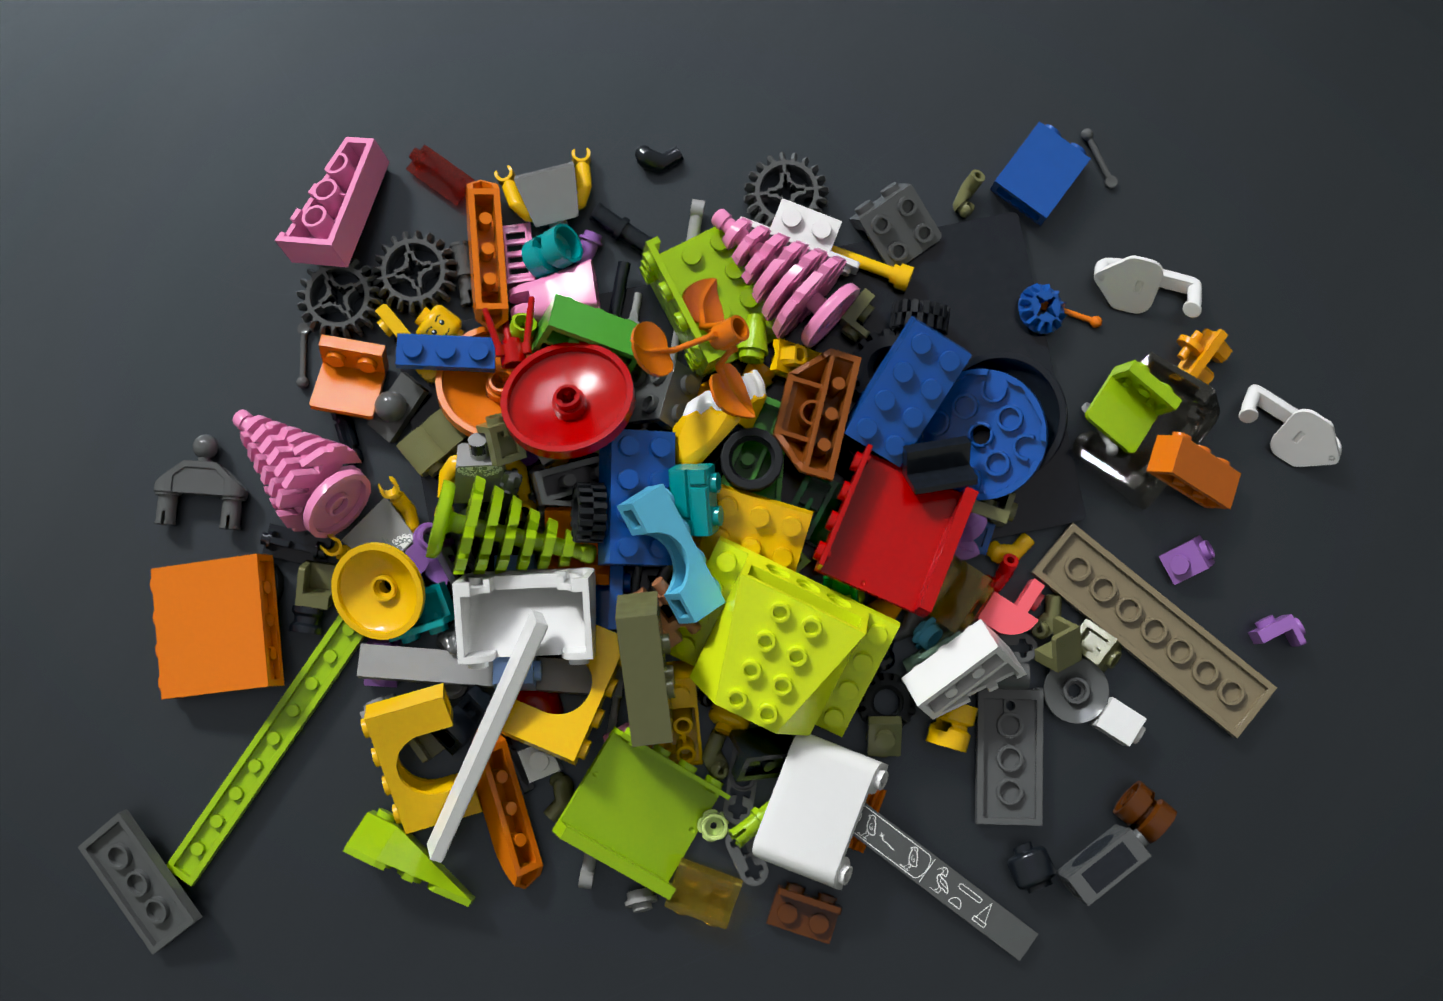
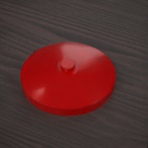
[500,342,635,459]

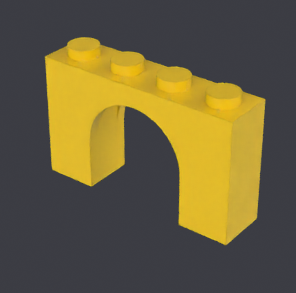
[501,625,622,766]
[360,683,483,834]

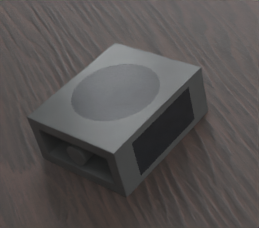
[1056,824,1151,906]

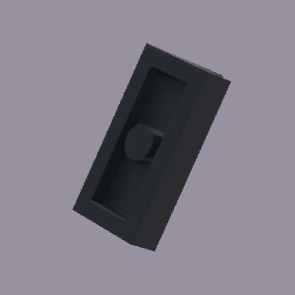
[902,436,978,495]
[729,727,794,782]

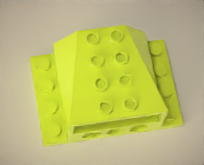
[670,536,900,737]

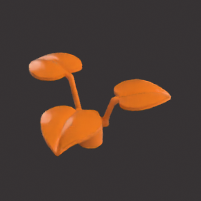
[630,278,756,419]

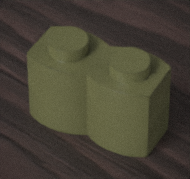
[396,408,469,478]

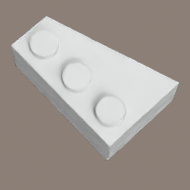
[901,619,1027,719]

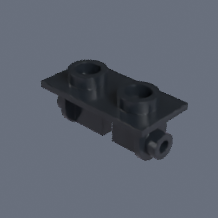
[260,523,333,564]

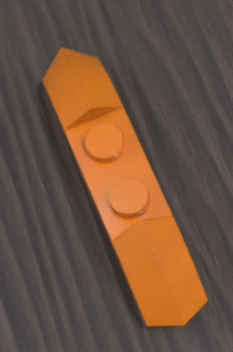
[466,179,509,329]
[473,729,543,889]

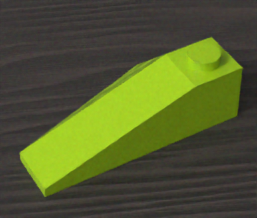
[343,808,476,907]

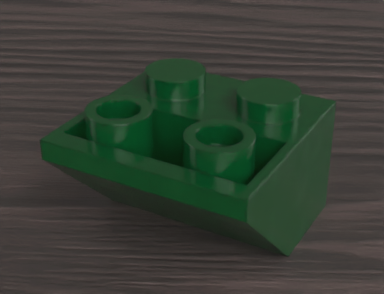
[790,475,842,548]

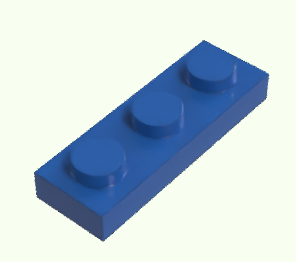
[395,333,496,373]

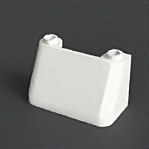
[452,567,596,669]
[752,734,889,890]

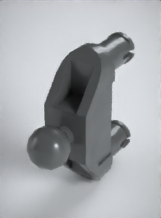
[153,434,248,530]

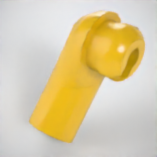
[986,533,1035,564]

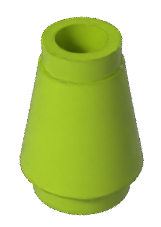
[737,314,768,364]

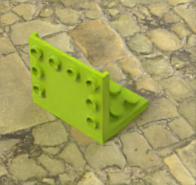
[639,227,785,377]

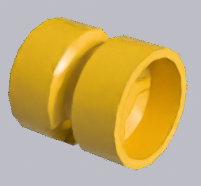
[925,704,978,753]

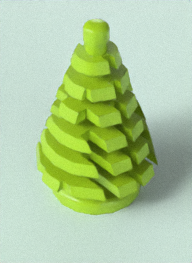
[425,475,597,575]

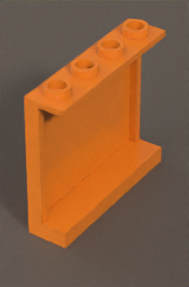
[150,554,285,700]

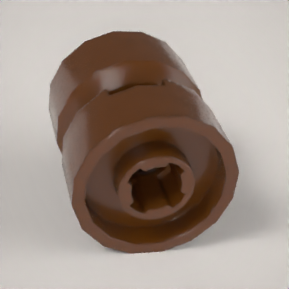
[1113,781,1177,844]

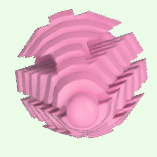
[711,209,860,349]
[232,409,371,538]

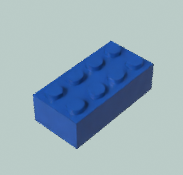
[844,316,972,467]
[598,429,676,567]

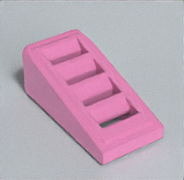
[502,222,537,289]

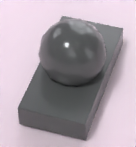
[367,372,430,443]

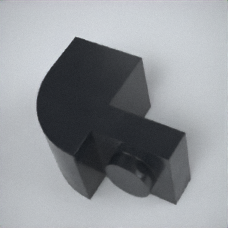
[431,685,492,756]

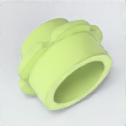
[697,809,729,842]

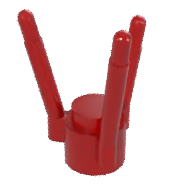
[482,296,535,370]

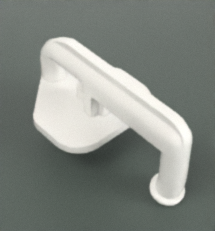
[1094,255,1202,318]
[1239,384,1342,467]

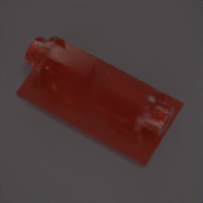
[406,144,475,206]

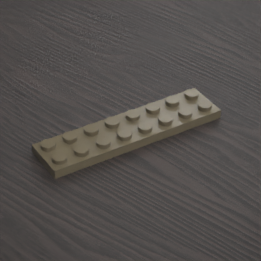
[1031,523,1277,739]

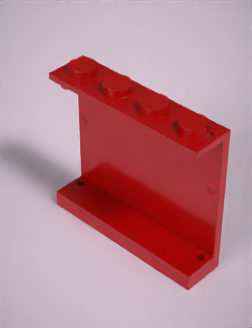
[813,444,979,618]

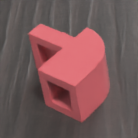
[973,578,1045,635]

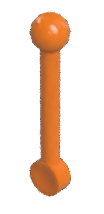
[1040,302,1102,328]

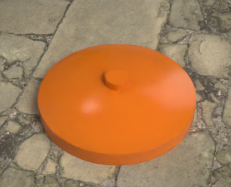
[435,324,534,437]

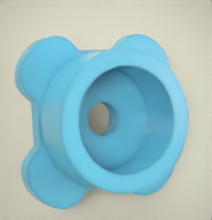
[912,617,943,650]

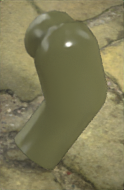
[953,169,985,218]
[1031,594,1062,639]
[543,771,574,823]

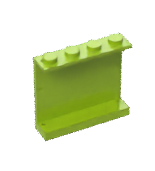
[552,726,731,900]

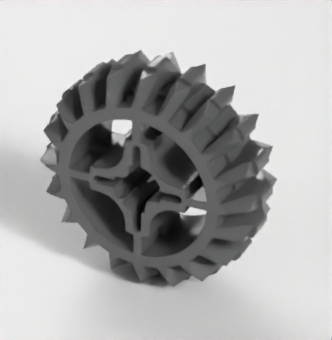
[743,152,829,227]
[372,230,458,317]
[296,258,384,339]

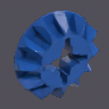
[1018,283,1067,334]

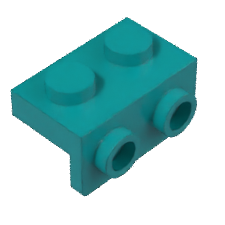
[389,581,455,644]

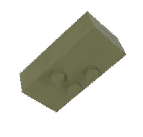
[615,591,675,747]

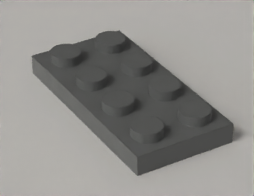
[78,809,202,955]

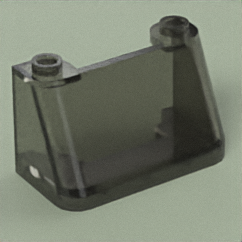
[1072,351,1220,510]

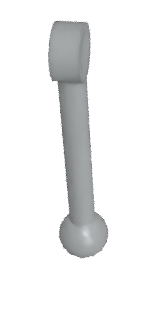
[1081,402,1119,456]

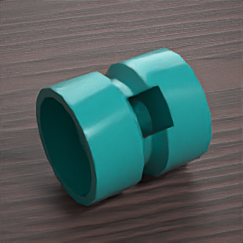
[522,223,583,279]

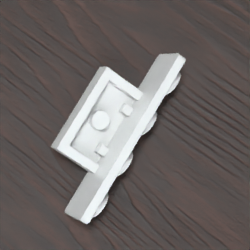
[740,198,860,276]

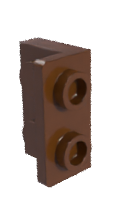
[766,881,843,944]

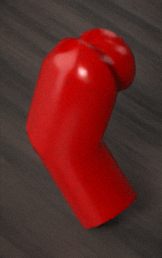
[980,553,1019,594]

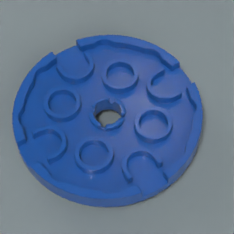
[916,369,1048,500]

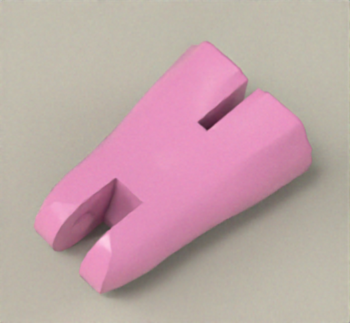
[508,259,601,323]

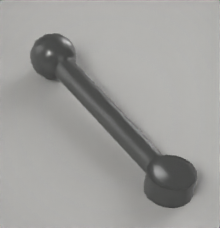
[1081,128,1118,189]
[296,322,311,389]

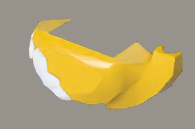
[672,370,767,465]

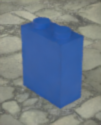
[990,121,1091,226]

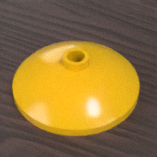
[331,542,425,640]

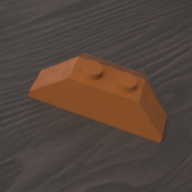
[772,348,861,482]

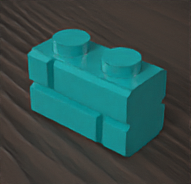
[668,463,724,536]

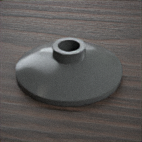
[1043,659,1109,724]

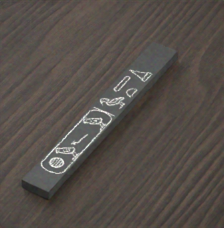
[853,803,1038,961]

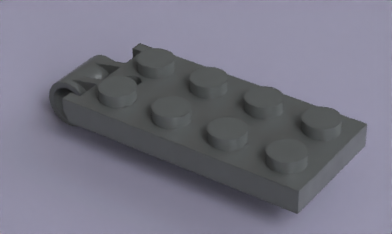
[975,663,1044,826]

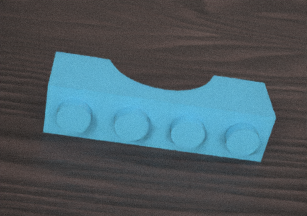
[616,484,726,624]

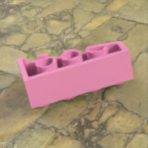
[275,137,389,268]

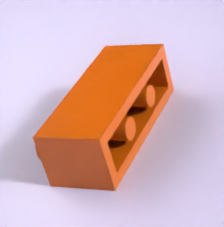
[1146,432,1241,509]

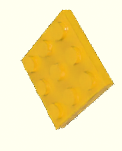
[699,484,814,572]

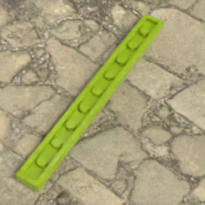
[166,615,365,886]

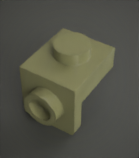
[865,716,902,758]

